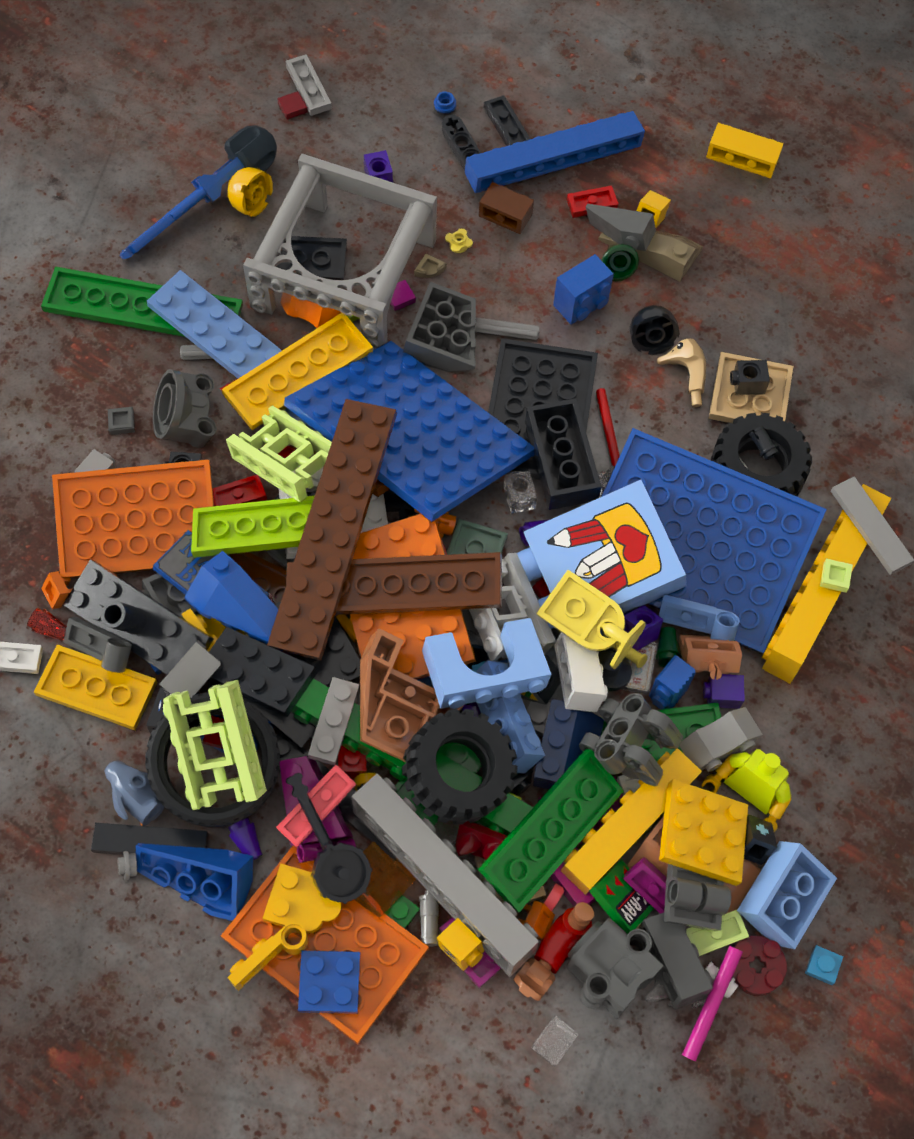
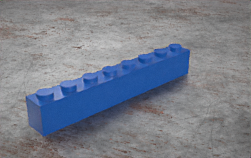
[464,111,645,194]

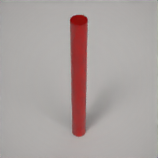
[596,388,620,470]

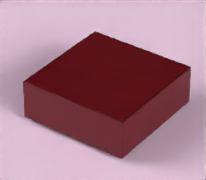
[277,91,307,120]

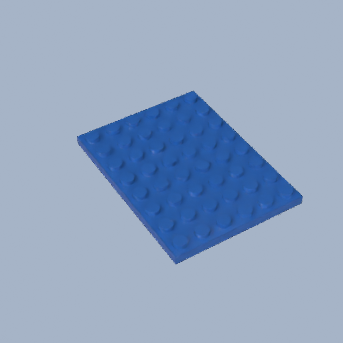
[284,341,535,522]
[602,428,827,654]

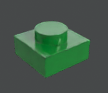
[382,891,420,929]

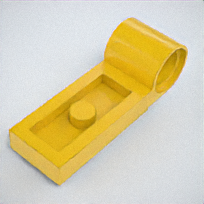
[228,923,308,991]

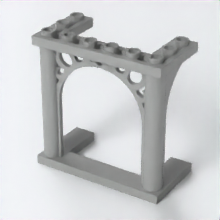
[243,154,437,350]

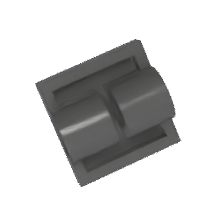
[664,864,731,931]

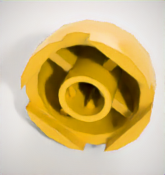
[228,167,273,217]

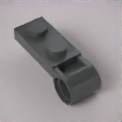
[63,617,132,673]

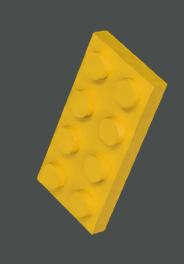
[34,645,158,730]

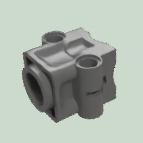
[567,917,663,1018]

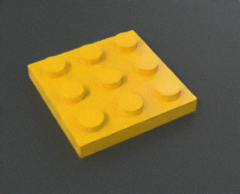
[659,779,748,886]

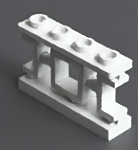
[469,553,556,661]

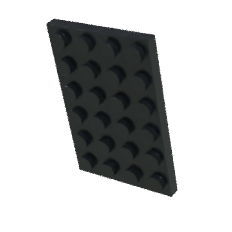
[488,338,598,480]

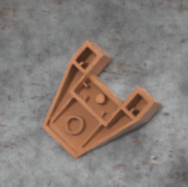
[360,628,464,762]

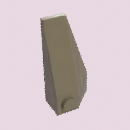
[598,231,703,282]

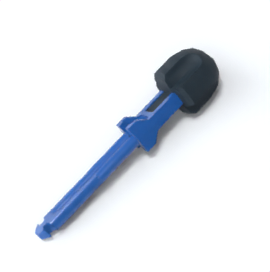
[120,125,277,260]

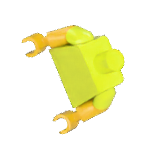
[702,749,791,832]

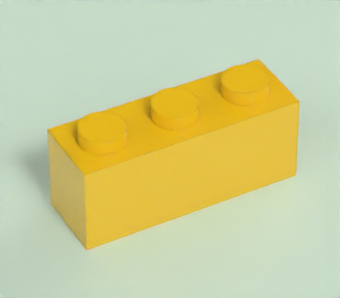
[706,123,784,178]

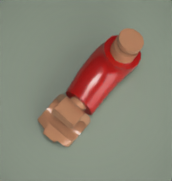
[513,902,594,1001]

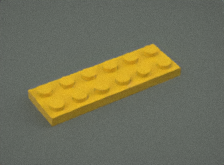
[222,313,373,430]

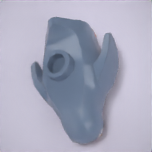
[104,760,164,826]

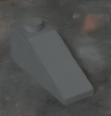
[586,204,656,251]

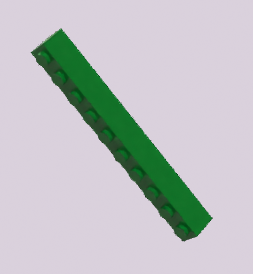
[292,678,533,836]

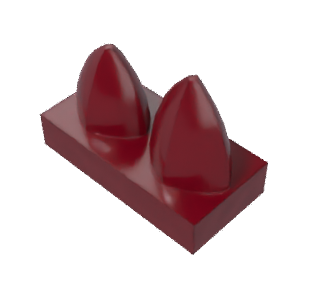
[455,821,507,861]

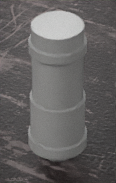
[419,890,439,947]

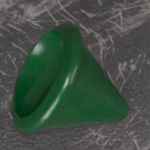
[601,244,639,282]

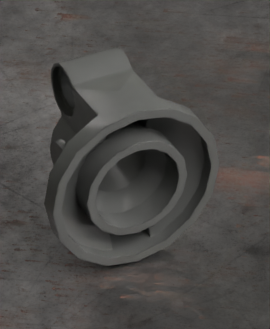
[153,369,217,448]

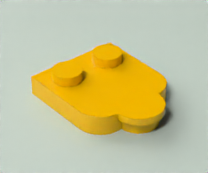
[262,864,341,933]

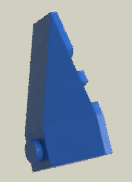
[185,551,278,644]
[136,843,253,921]

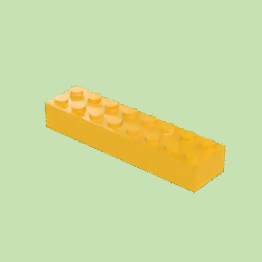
[762,484,891,684]

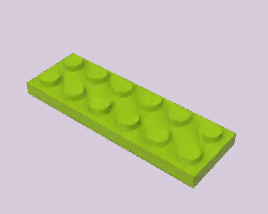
[191,496,314,558]

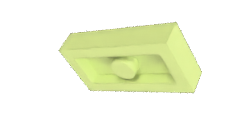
[686,910,749,956]

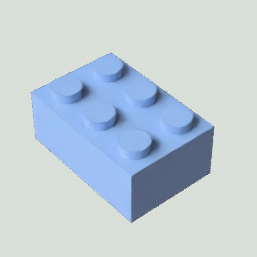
[737,841,837,949]

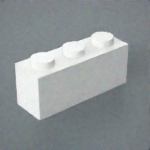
[554,632,608,712]

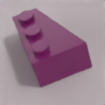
[280,756,353,846]

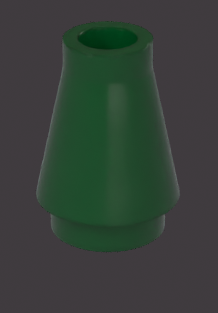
[655,627,682,668]

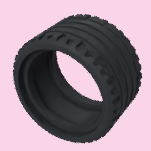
[145,692,280,827]

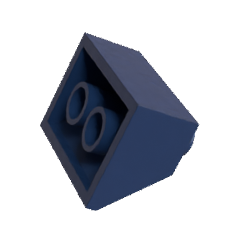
[533,699,604,790]

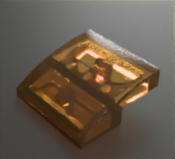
[355,841,417,917]

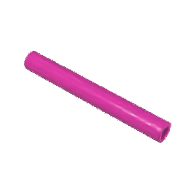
[682,946,743,1062]

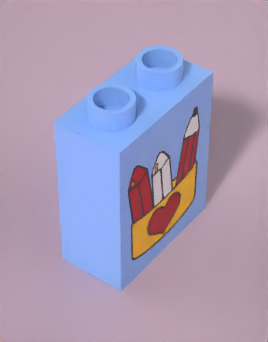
[517,480,686,629]

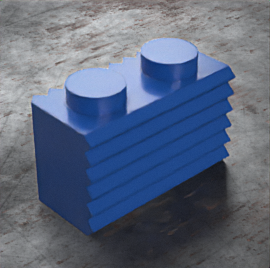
[649,655,696,710]

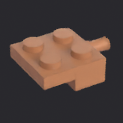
[679,635,742,680]

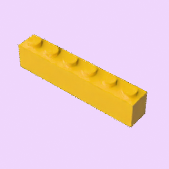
[561,748,702,895]

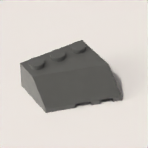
[403,282,476,372]

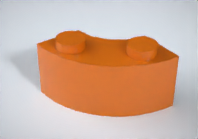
[280,292,342,328]

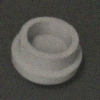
[118,851,137,880]

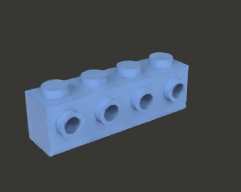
[476,661,545,774]

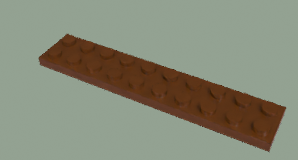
[267,399,397,661]

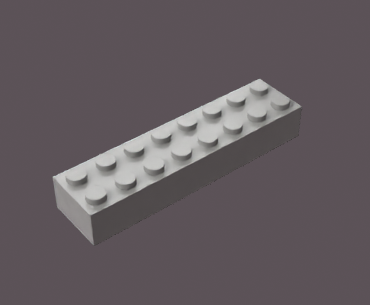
[352,774,539,977]

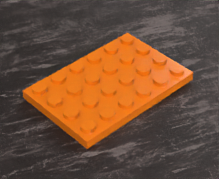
[52,460,214,578]
[350,514,476,680]
[221,846,429,1044]

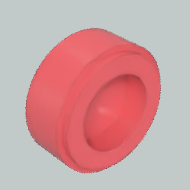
[542,882,564,911]

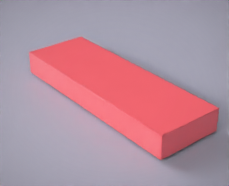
[276,765,357,848]

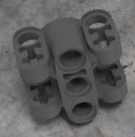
[579,693,683,786]

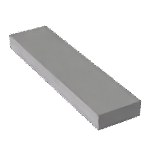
[831,476,914,575]

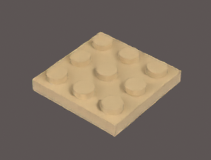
[708,352,793,423]

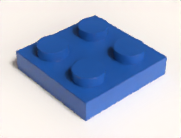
[298,951,360,1014]

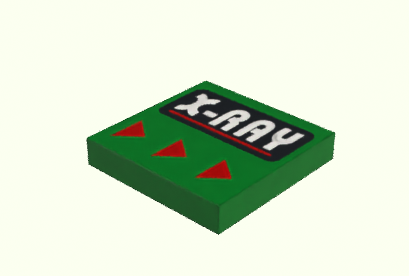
[589,859,654,934]

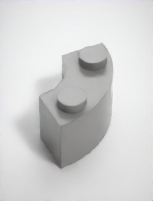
[679,707,763,772]

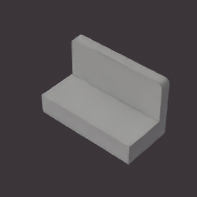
[160,640,221,698]

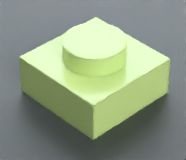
[820,558,853,593]

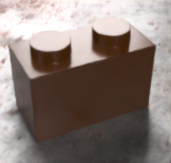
[479,182,534,234]

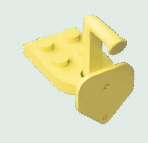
[536,570,647,669]

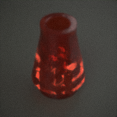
[27,608,67,641]

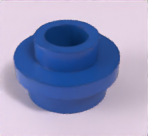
[434,91,456,113]

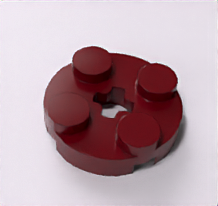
[732,936,787,996]

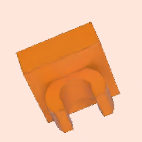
[41,571,73,609]
[518,901,555,940]

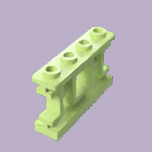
[226,405,332,502]
[163,680,267,810]

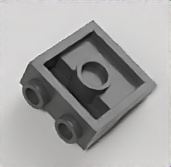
[141,573,199,617]

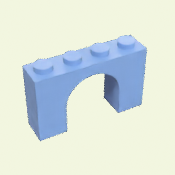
[422,618,551,709]

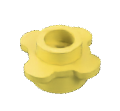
[445,229,473,253]

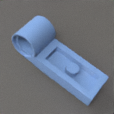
[659,594,740,641]

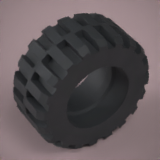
[711,413,812,497]
[402,709,518,825]

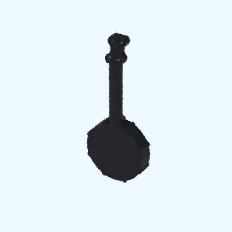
[286,772,372,904]

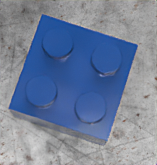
[553,254,613,325]

